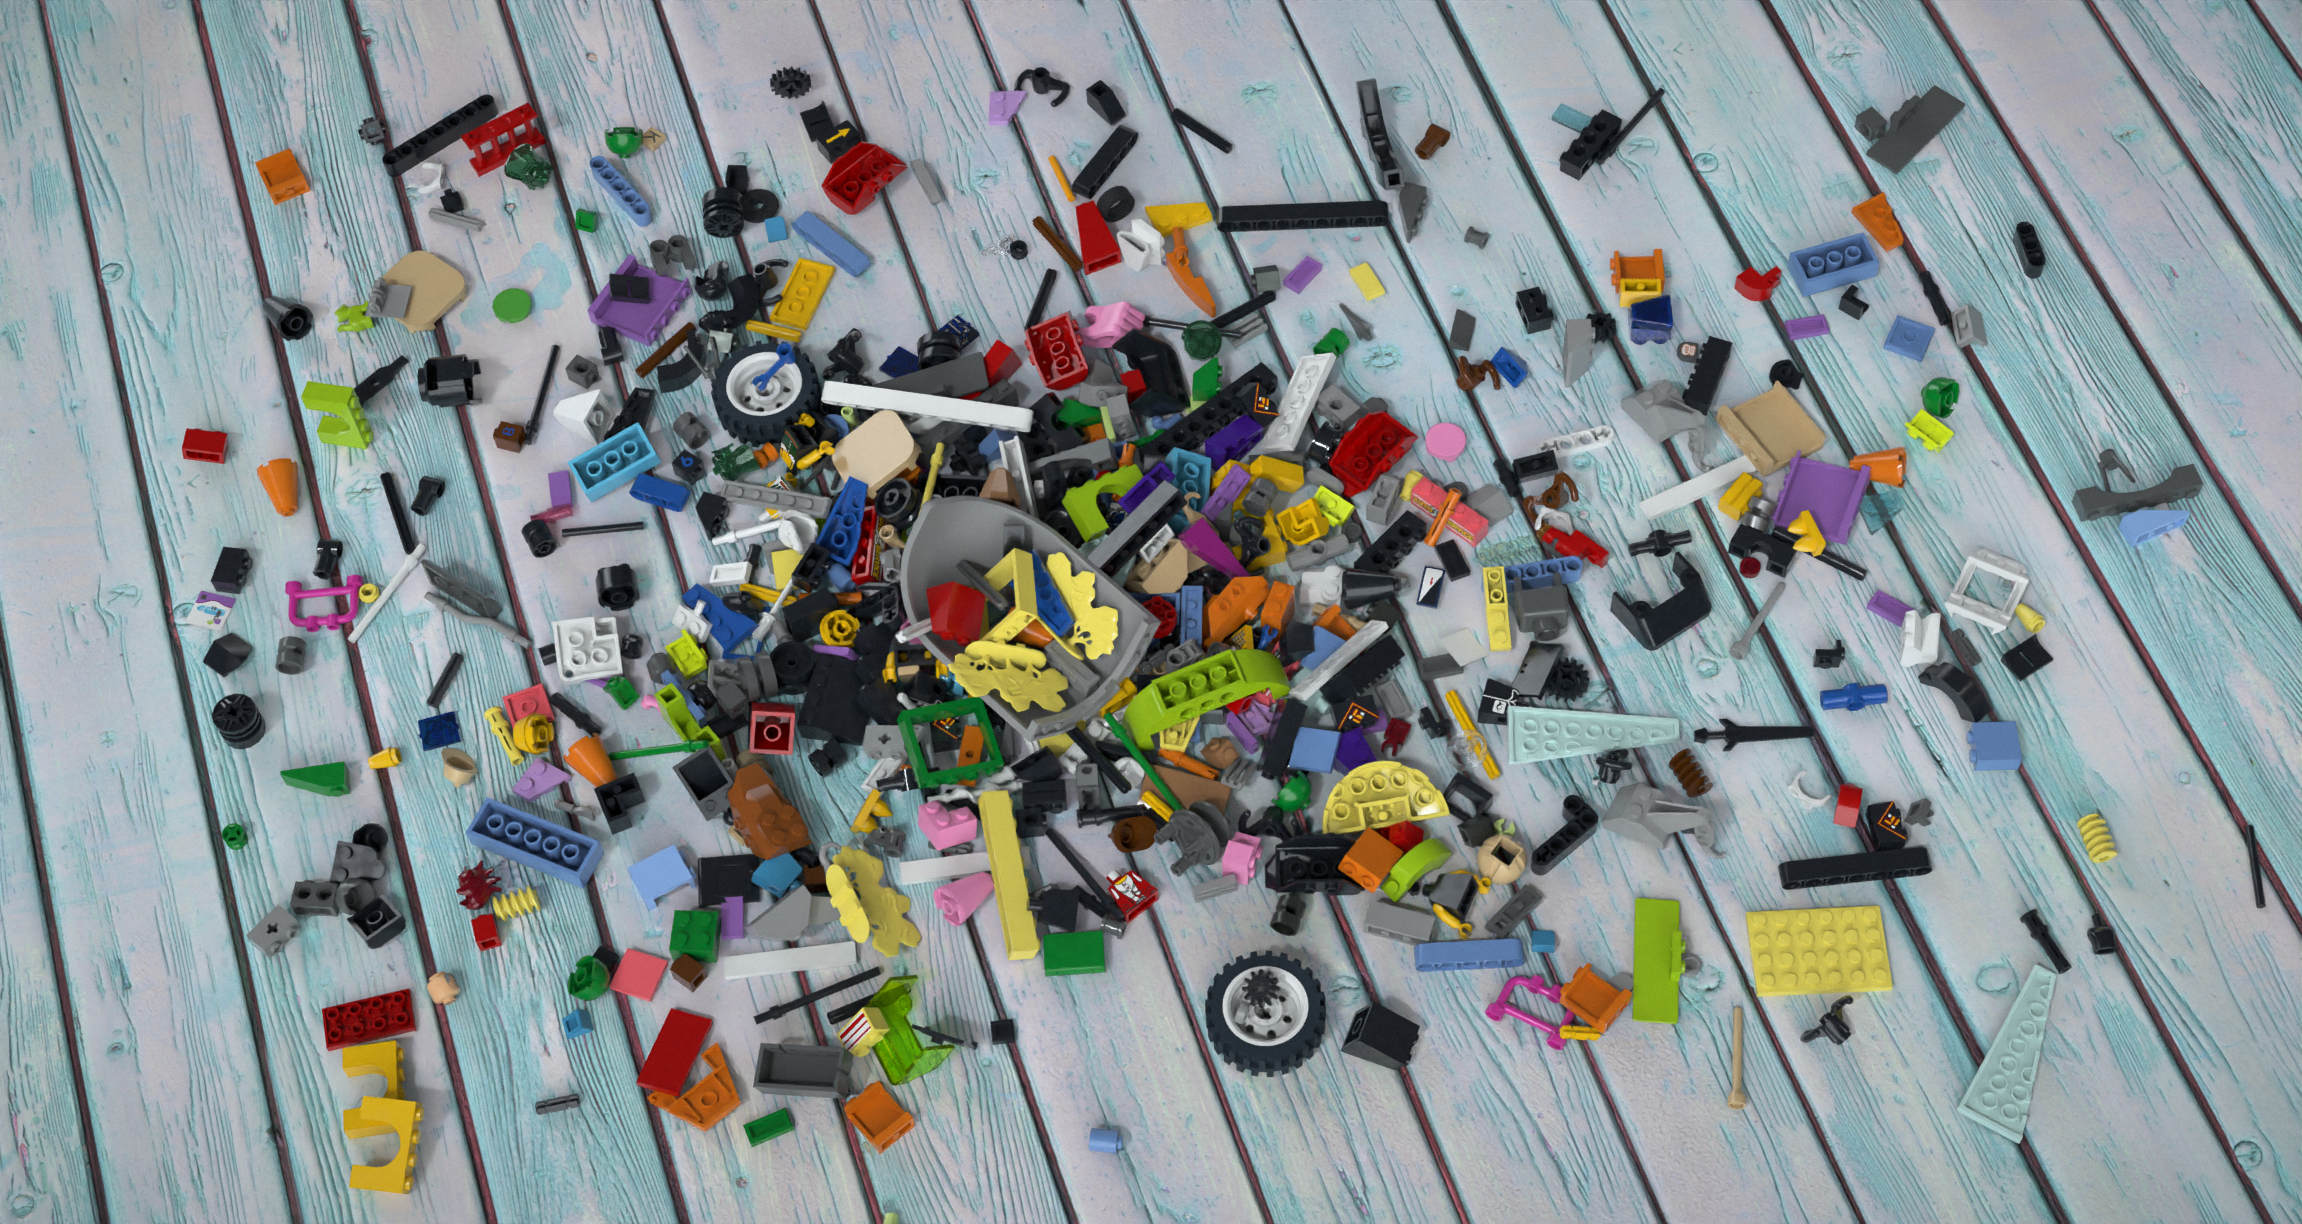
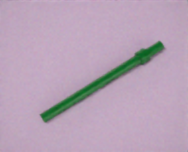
[1104,712,1184,811]
[609,739,709,761]

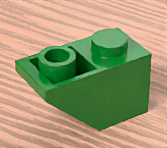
[1192,357,1223,401]
[1058,398,1102,429]

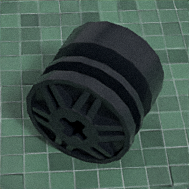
[702,187,744,238]
[212,694,266,749]

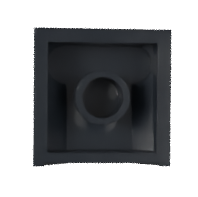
[804,409,839,463]
[347,894,406,949]

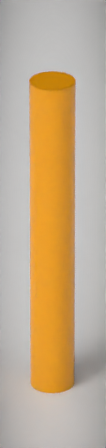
[1048,155,1075,202]

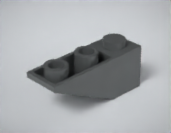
[1398,182,1429,243]

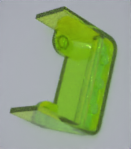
[865,975,955,1086]

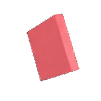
[502,683,555,729]
[609,948,668,1002]

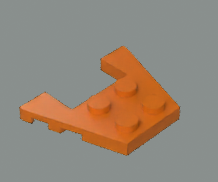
[647,1042,741,1132]

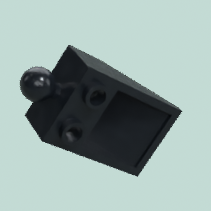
[672,745,734,826]

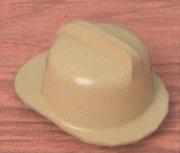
[441,748,478,788]

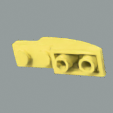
[1482,566,1512,652]

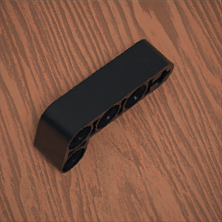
[1036,461,1067,521]
[1530,795,1598,876]

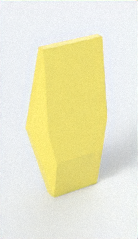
[1159,715,1200,752]

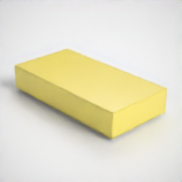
[1349,262,1385,301]

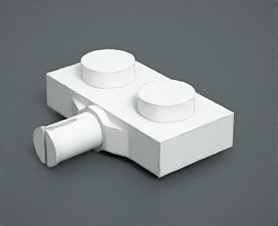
[672,600,713,643]

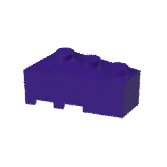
[1205,414,1263,472]
[1334,727,1377,776]

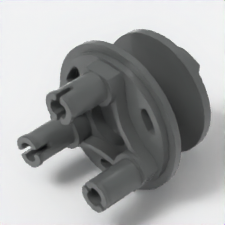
[1153,800,1232,877]

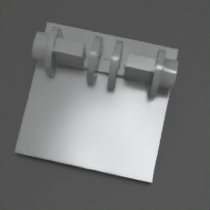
[365,277,412,319]

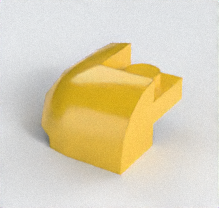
[1276,498,1329,546]

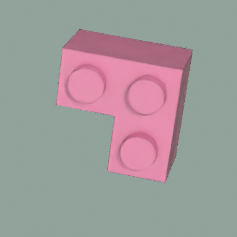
[918,800,977,851]
[1222,831,1263,885]

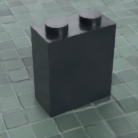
[782,587,840,642]

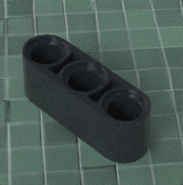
[2013,222,2046,279]

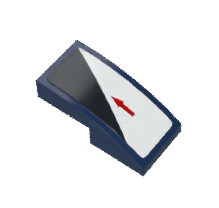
[1416,566,1446,609]

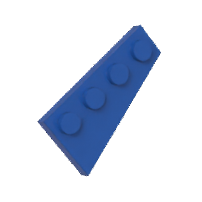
[1008,550,1076,637]
[682,583,759,654]

